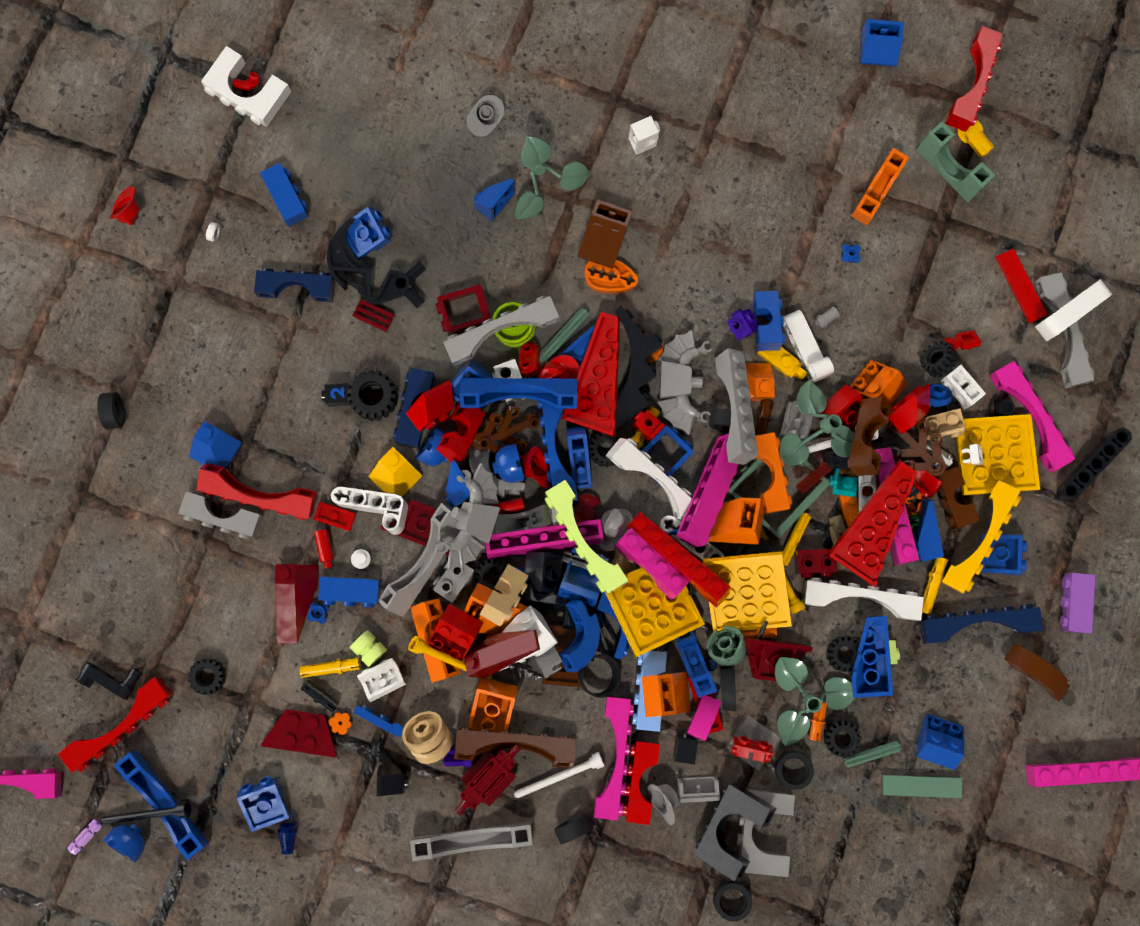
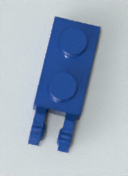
[353,704,404,737]

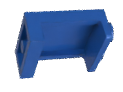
[558,548,610,608]

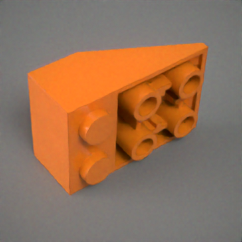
[708,498,764,544]
[464,583,527,634]
[642,672,691,717]

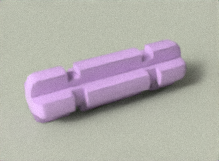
[67,819,102,855]

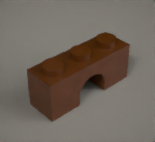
[936,466,980,530]

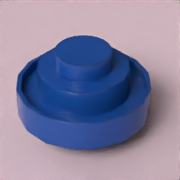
[930,384,952,407]

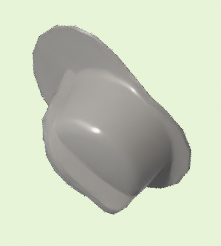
[467,95,504,137]
[599,508,633,551]
[647,784,680,825]

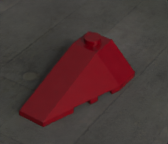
[275,564,319,643]
[464,630,540,679]

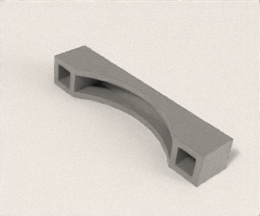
[1033,272,1094,389]
[443,295,561,366]
[715,348,758,465]
[378,503,459,617]
[410,821,533,861]

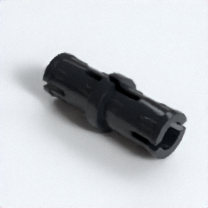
[300,680,340,713]

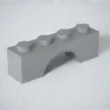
[178,492,264,540]

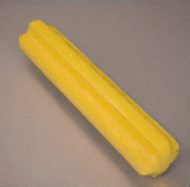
[782,512,811,566]

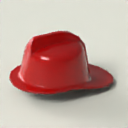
[110,186,140,225]
[537,355,579,379]
[519,446,552,488]

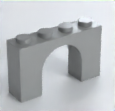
[737,788,795,877]

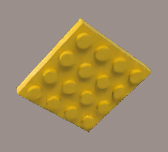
[956,414,1040,496]
[703,551,792,632]
[604,564,705,657]

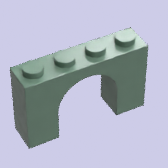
[916,122,995,203]

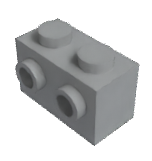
[433,562,475,603]

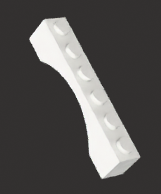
[606,438,692,522]
[802,577,924,621]

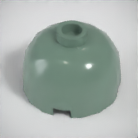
[707,626,747,666]

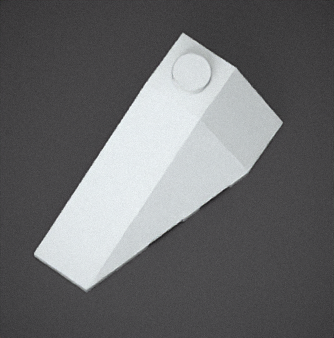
[500,605,558,671]

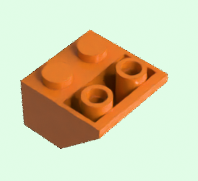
[849,360,907,405]

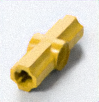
[946,113,994,158]

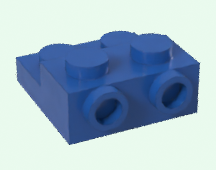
[339,207,392,260]
[981,534,1027,576]
[237,776,290,832]

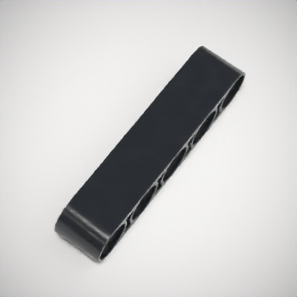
[1056,428,1132,501]

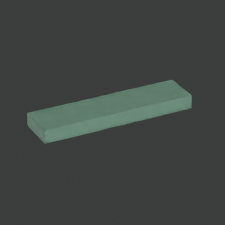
[882,774,962,798]

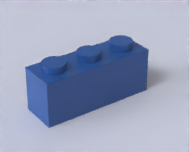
[260,163,308,227]
[318,577,381,607]

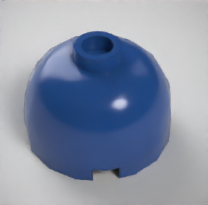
[416,427,448,466]
[492,444,524,483]
[102,824,145,863]

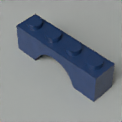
[254,268,335,303]
[393,368,435,449]

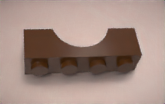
[848,397,892,476]

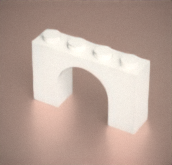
[201,46,291,127]

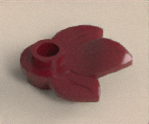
[573,493,600,522]

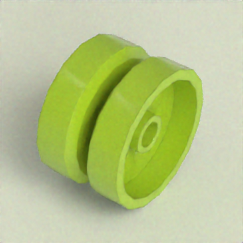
[492,302,536,348]

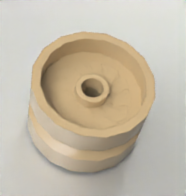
[402,711,453,764]

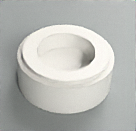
[206,222,220,242]

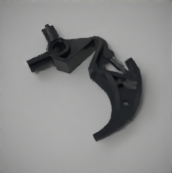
[327,217,426,309]

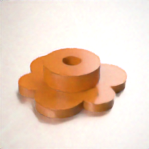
[329,712,352,735]

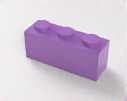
[1059,573,1095,634]

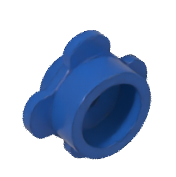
[842,244,861,263]
[307,603,329,624]

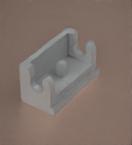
[780,401,813,442]
[533,646,562,679]
[677,776,720,803]

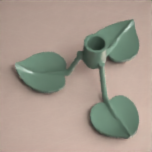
[514,136,589,219]
[779,380,855,466]
[775,657,855,746]

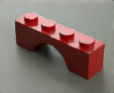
[622,740,660,825]

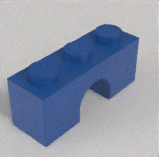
[753,291,785,351]

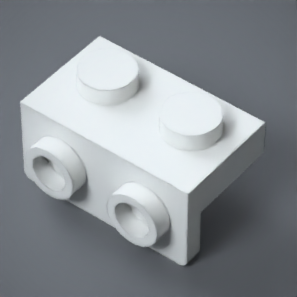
[357,658,406,702]

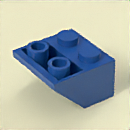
[860,19,904,67]
[917,714,965,770]

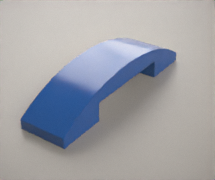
[675,630,717,698]

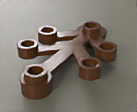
[473,405,540,453]
[888,420,946,476]

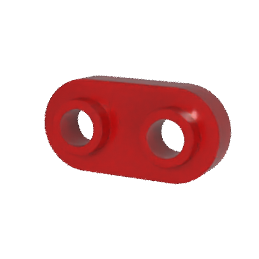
[519,342,540,378]

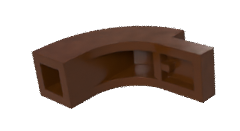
[1004,644,1070,702]

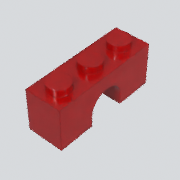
[436,403,485,462]

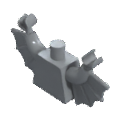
[657,330,713,435]
[436,463,500,570]

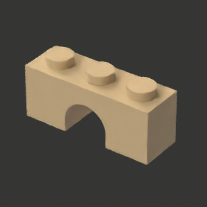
[479,564,528,626]

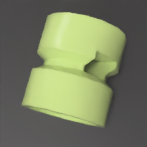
[350,630,387,667]

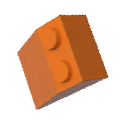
[468,678,519,733]

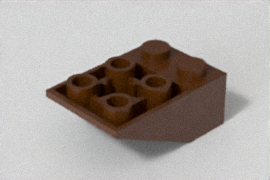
[577,199,633,269]

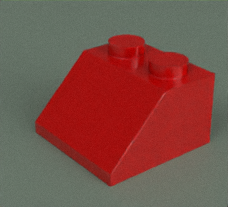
[406,380,454,432]
[820,385,863,433]

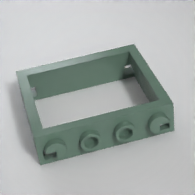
[727,436,830,540]

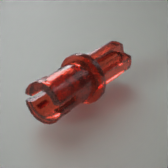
[795,461,832,494]

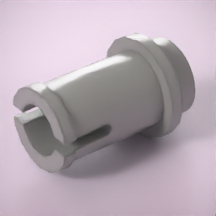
[814,307,840,329]

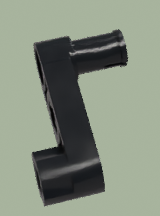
[522,583,574,630]
[75,662,143,700]

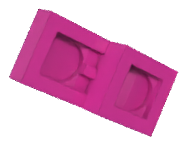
[687,695,721,741]

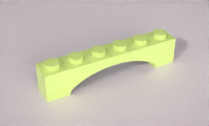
[544,480,628,595]

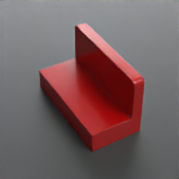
[907,459,944,498]

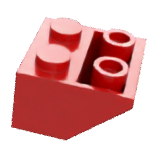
[889,384,930,434]
[428,604,483,661]

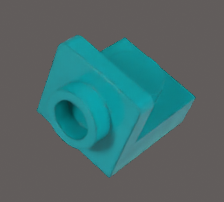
[830,468,858,497]

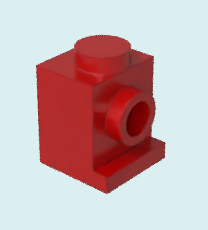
[632,410,665,441]

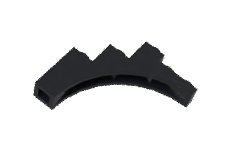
[615,306,663,433]

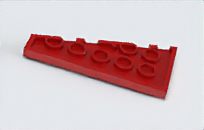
[562,312,620,437]
[828,460,917,588]

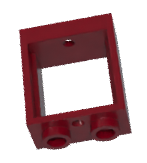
[435,284,491,336]

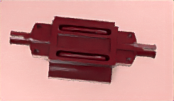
[454,744,521,816]

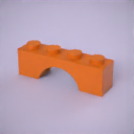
[851,148,909,226]
[756,432,792,514]
[410,598,461,683]

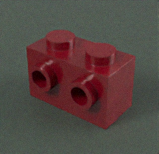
[794,549,838,578]

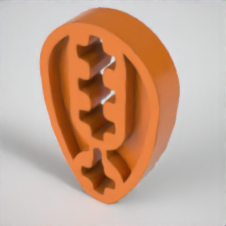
[584,259,638,294]

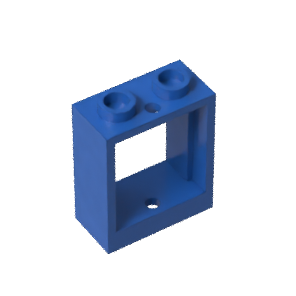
[642,425,694,486]

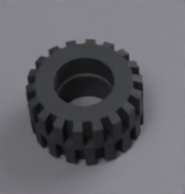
[347,370,398,421]

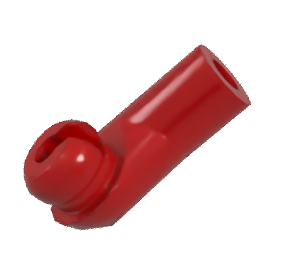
[232,72,260,91]

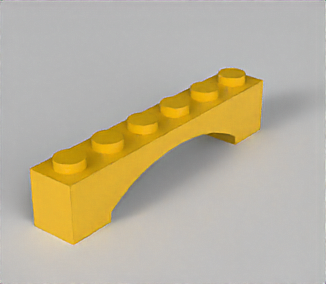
[942,480,1022,595]

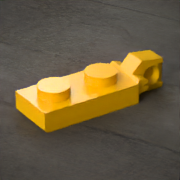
[757,347,808,381]

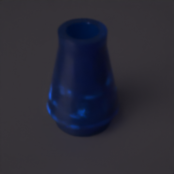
[277,823,297,855]

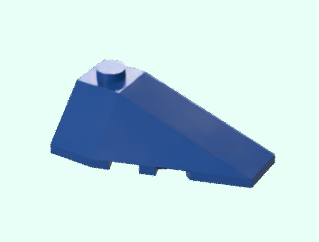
[851,616,893,698]

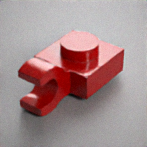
[945,330,981,351]

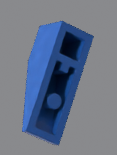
[566,426,592,489]
[913,498,944,562]

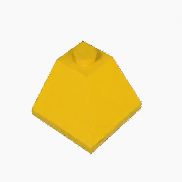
[369,447,422,497]

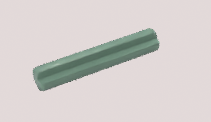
[843,741,901,768]

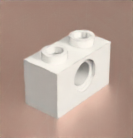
[629,116,660,155]

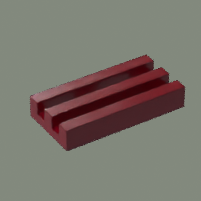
[352,299,395,333]

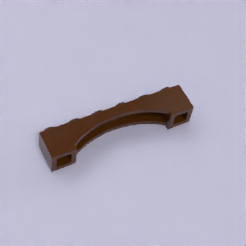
[453,728,575,768]

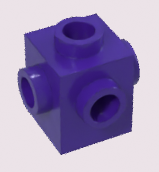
[727,309,759,341]

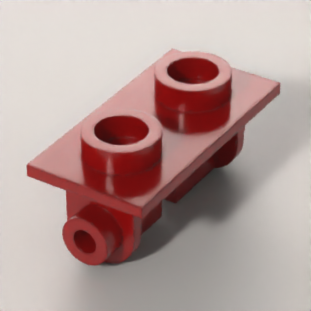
[731,736,774,763]

